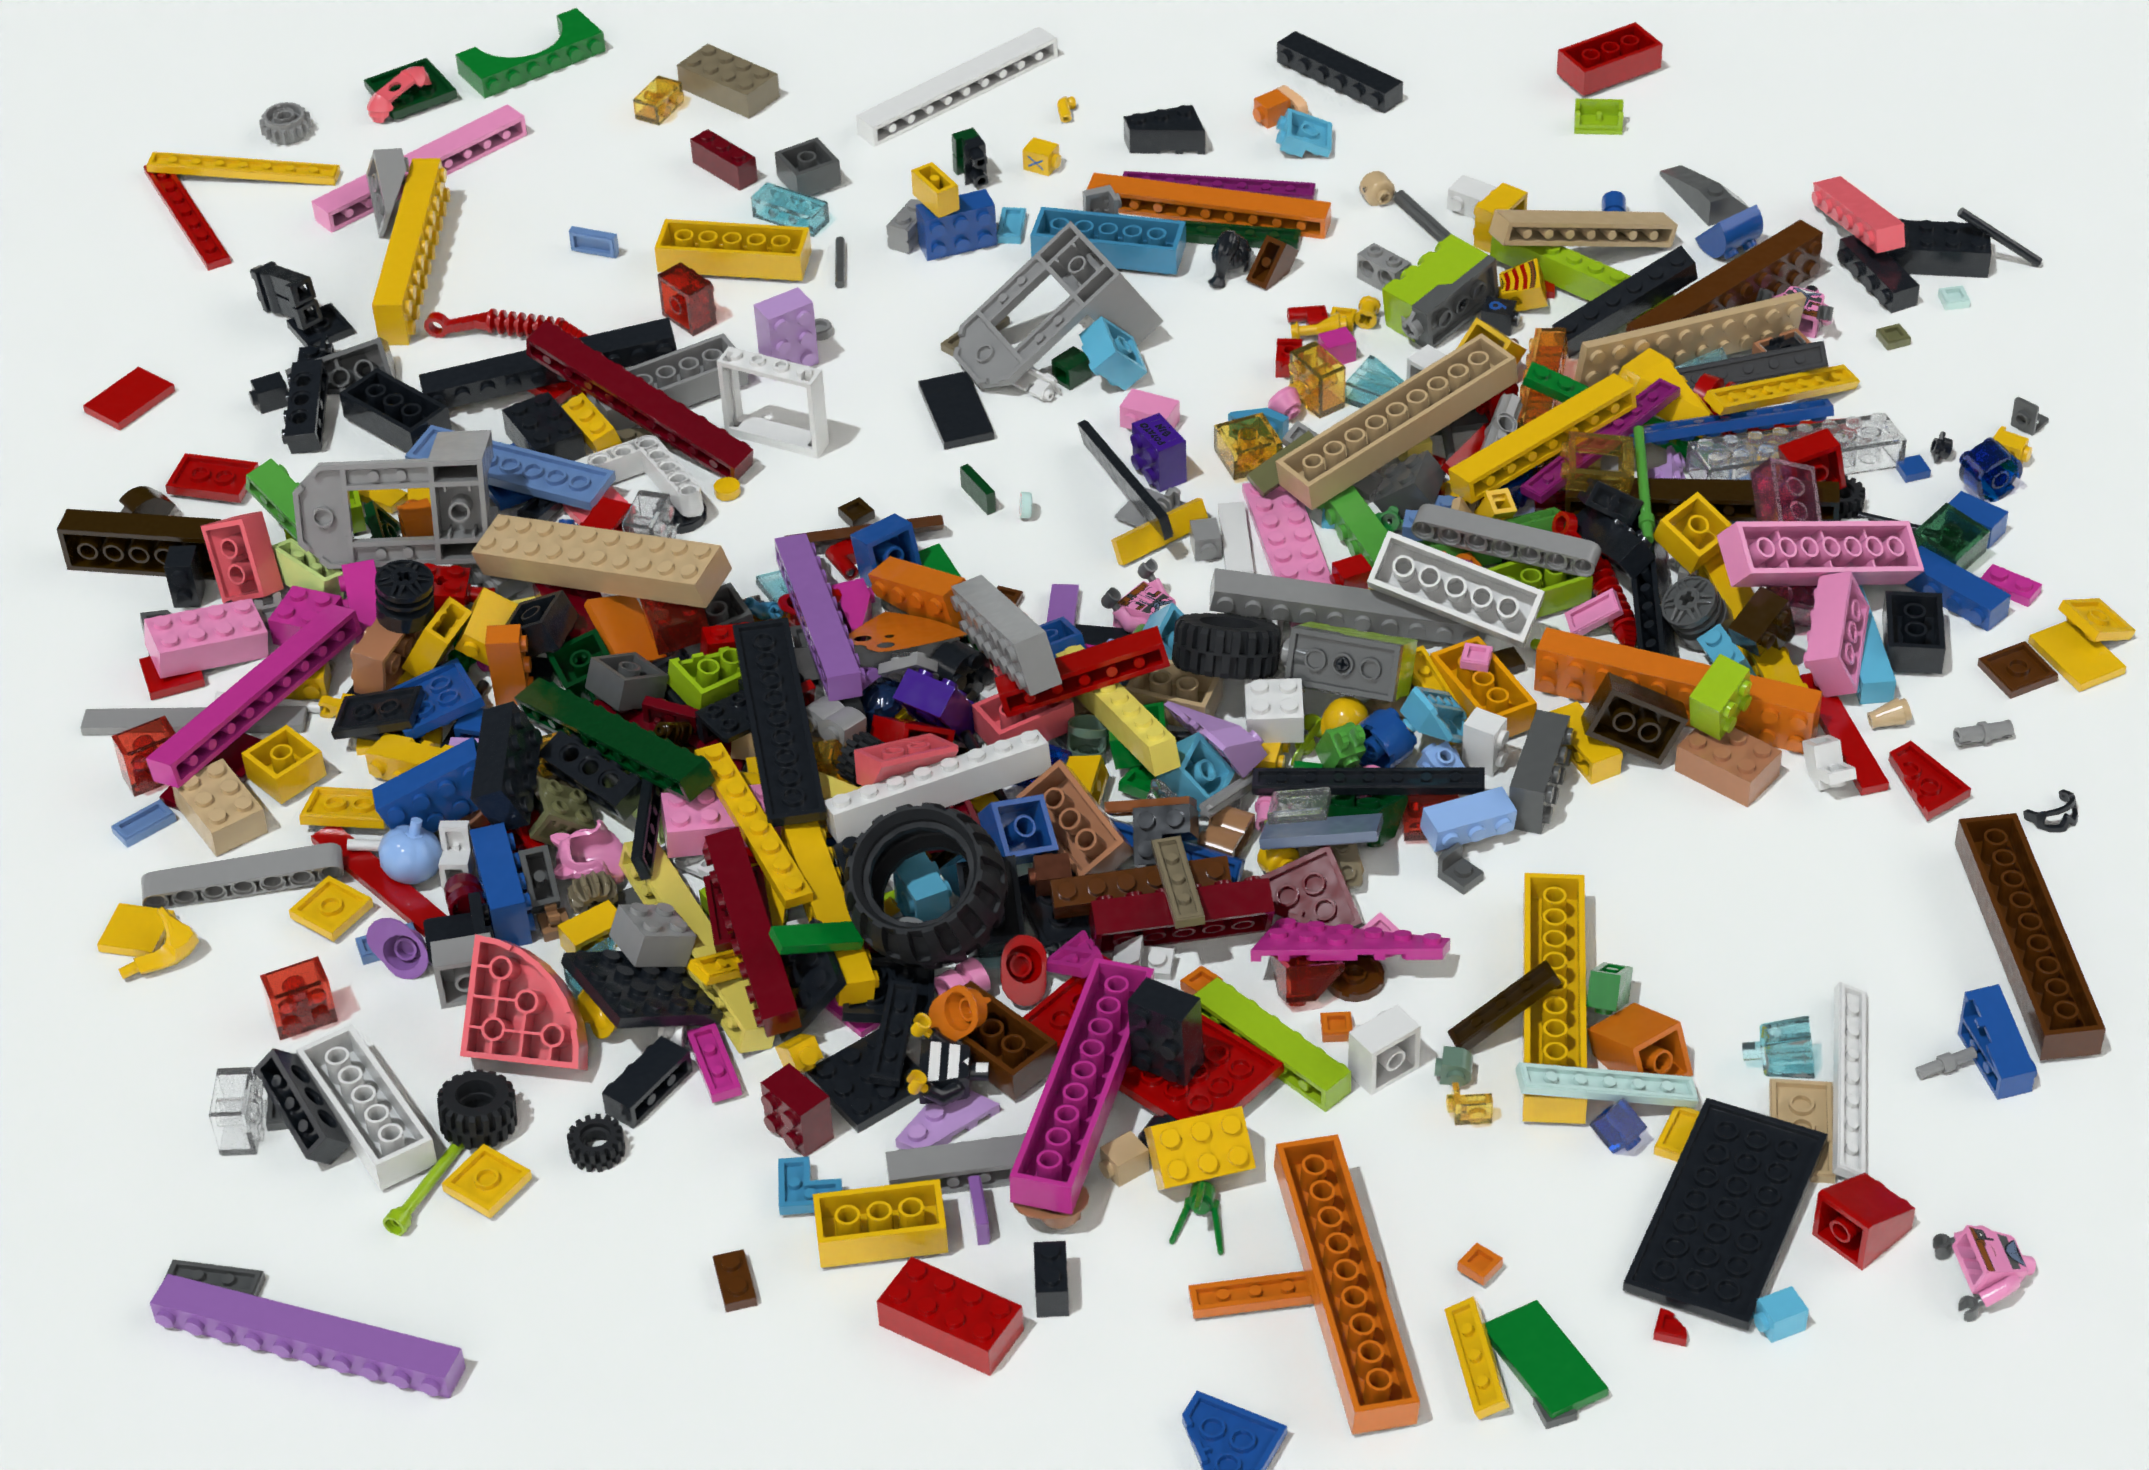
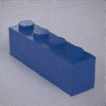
[1903,546,2011,632]

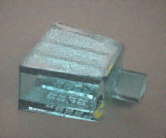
[1742,1016,1815,1079]

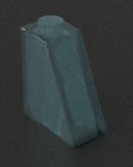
[1345,355,1404,408]

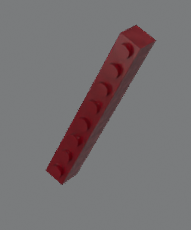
[702,826,802,1038]

